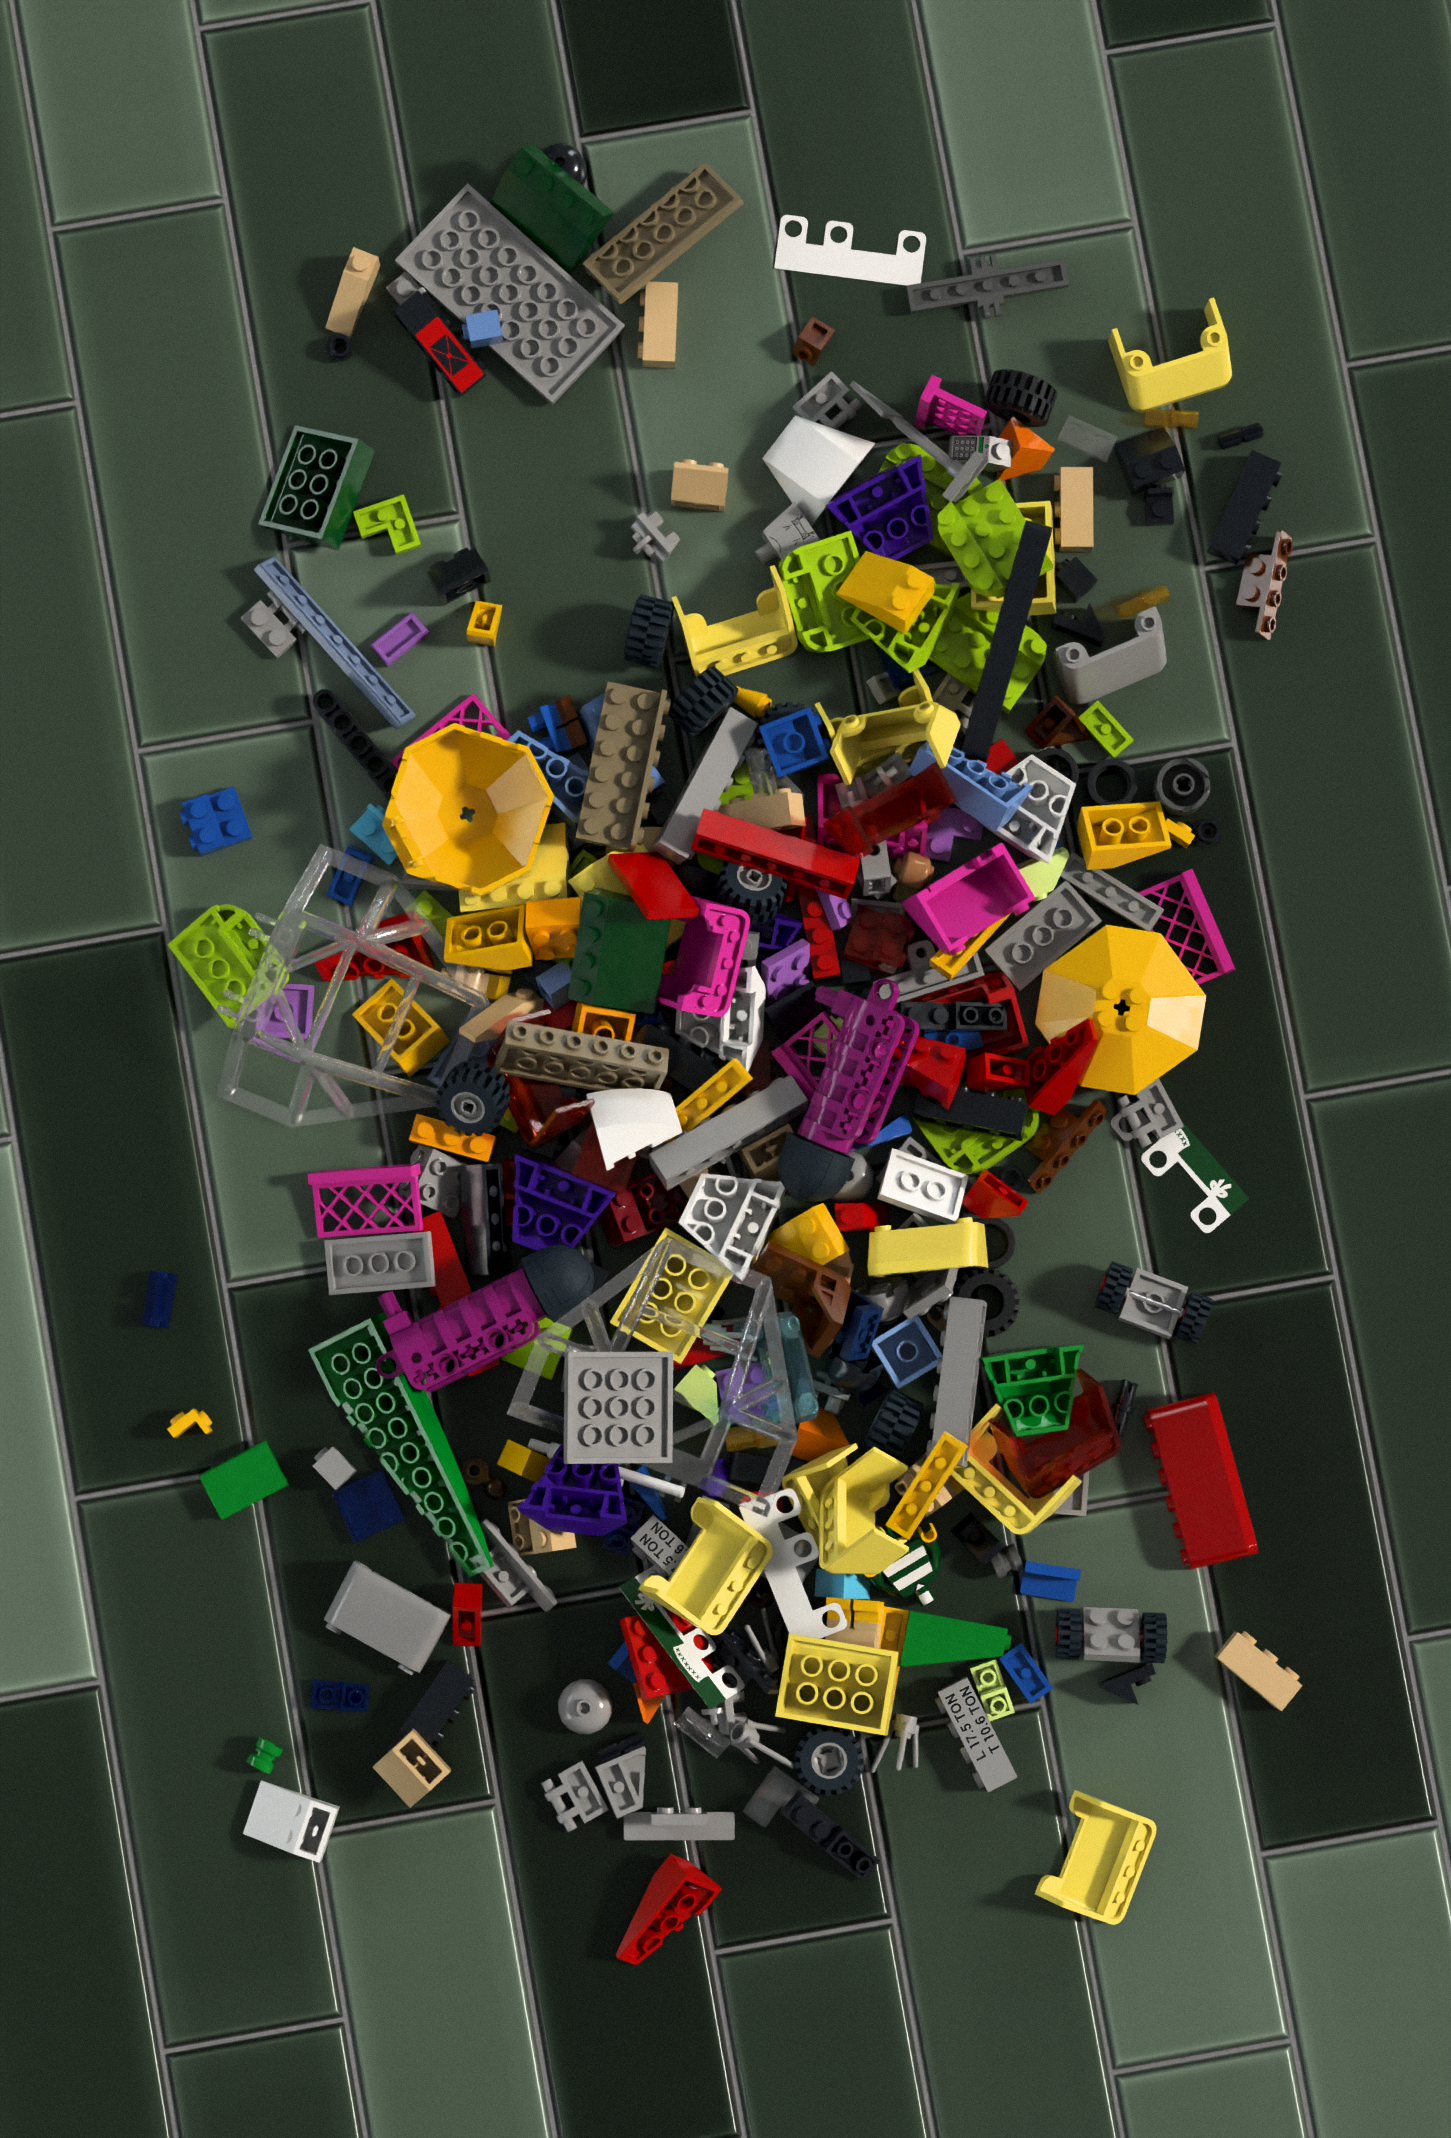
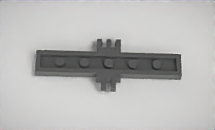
[906,253,1069,319]

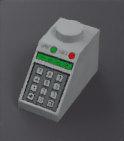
[949,435,1013,473]

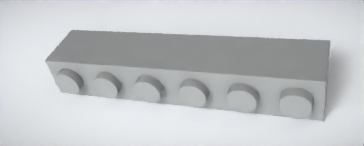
[651,707,758,865]
[649,1075,808,1191]
[926,1296,987,1468]

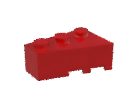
[888,1033,966,1109]

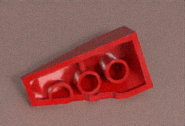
[313,910,435,981]
[1024,1018,1098,1115]
[616,1854,722,1965]

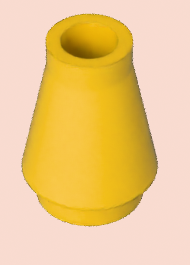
[733,686,772,718]

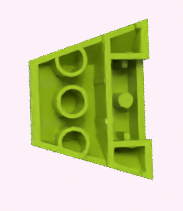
[850,581,961,673]

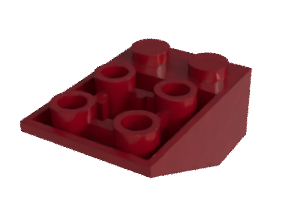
[598,1174,687,1249]

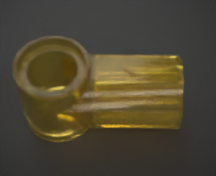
[724,1418,781,1452]

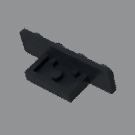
[708,1624,780,1694]

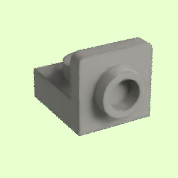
[386,271,427,305]

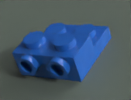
[759,707,831,779]
[179,786,253,857]

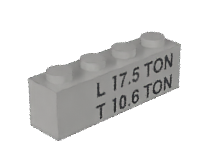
[630,1515,689,1578]
[934,1676,1017,1792]

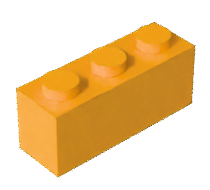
[409,1114,497,1164]

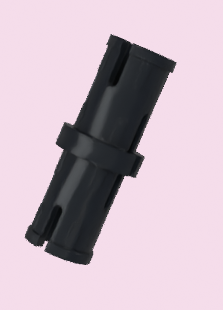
[1107,1379,1139,1437]

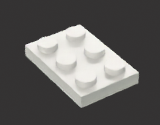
[877,1148,969,1225]

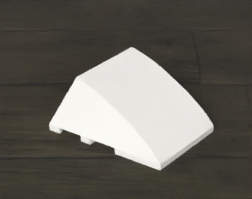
[762,415,875,527]
[979,754,1076,864]
[675,966,766,1072]
[586,1088,682,1171]
[678,1173,786,1281]

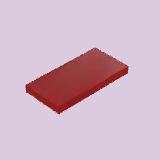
[608,852,700,920]

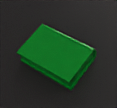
[199,1440,289,1520]

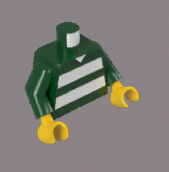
[864,1523,941,1607]

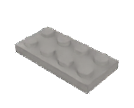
[984,880,1102,992]
[324,1231,436,1295]

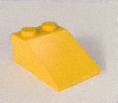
[836,551,935,634]
[1076,801,1171,870]
[444,904,533,971]
[352,978,450,1077]
[761,1203,850,1266]

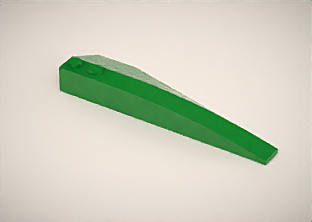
[308,1312,494,1577]

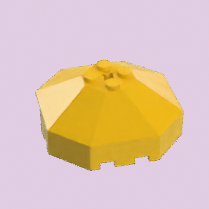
[382,723,554,897]
[1034,925,1206,1095]

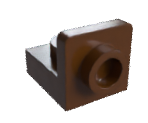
[792,317,835,366]

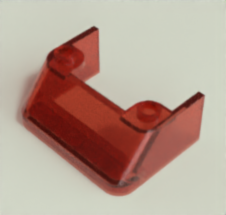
[823,762,957,859]
[487,1009,595,1147]
[988,1368,1121,1499]

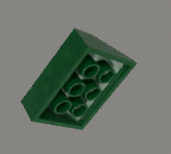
[490,144,614,275]
[258,425,375,550]
[567,888,671,1014]

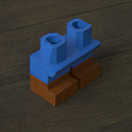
[527,695,588,756]

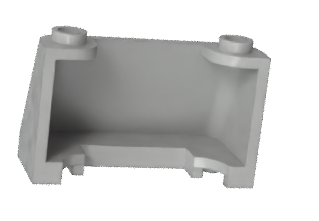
[1050,606,1167,706]
[324,1561,453,1675]

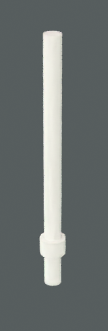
[528,1438,685,1498]

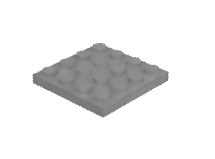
[564,1352,673,1464]

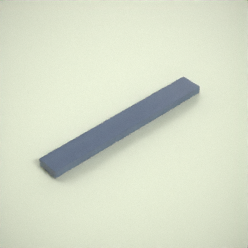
[254,556,416,730]

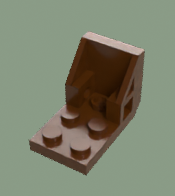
[745,1241,852,1359]

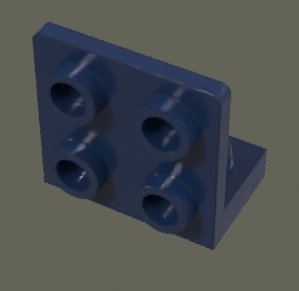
[833,1289,884,1361]

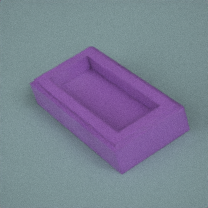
[370,611,430,667]

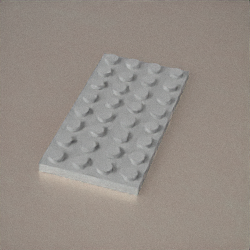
[395,183,625,405]

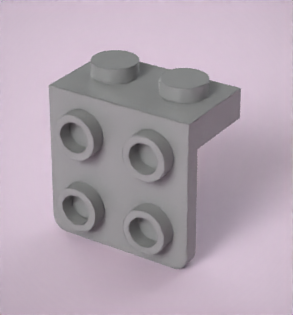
[398,1145,467,1218]

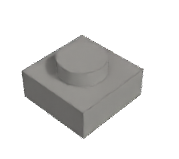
[866,671,901,705]

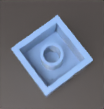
[871,1315,943,1390]

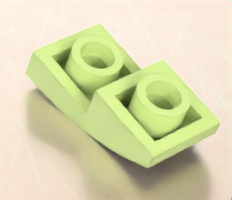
[969,1657,1015,1722]

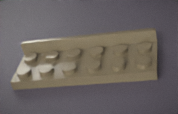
[583,162,744,305]
[575,681,671,852]
[494,1020,669,1091]

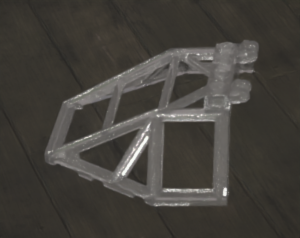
[216,844,492,1127]
[507,1237,798,1517]

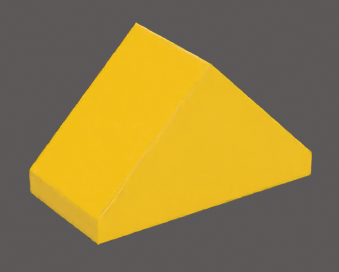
[466,601,502,647]
[497,1439,550,1483]

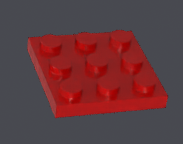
[620,1609,715,1701]

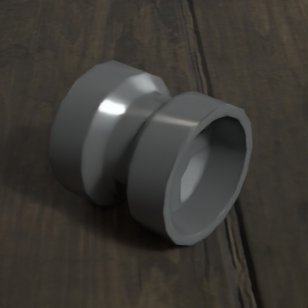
[990,1543,1024,1579]

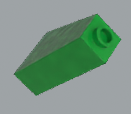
[900,1610,1012,1667]

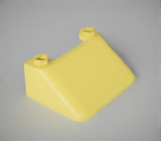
[638,1497,773,1635]
[1035,1790,1156,1925]

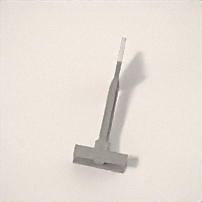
[850,381,990,503]

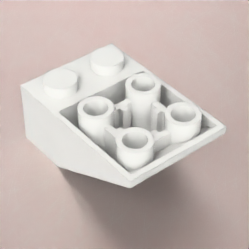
[243,1780,340,1862]

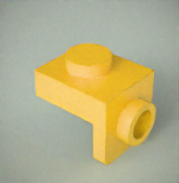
[1165,818,1195,849]
[167,1409,212,1438]

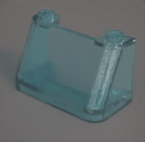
[733,1311,819,1433]

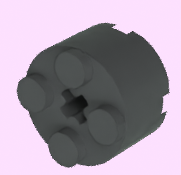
[1153,758,1211,817]

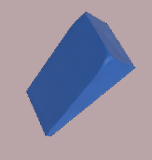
[326,844,375,906]
[853,1113,912,1150]
[627,1464,668,1521]

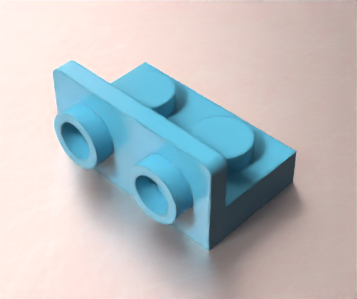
[349,803,398,867]

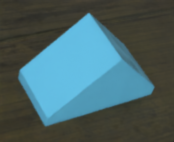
[814,1569,871,1599]

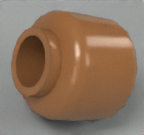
[892,851,934,890]

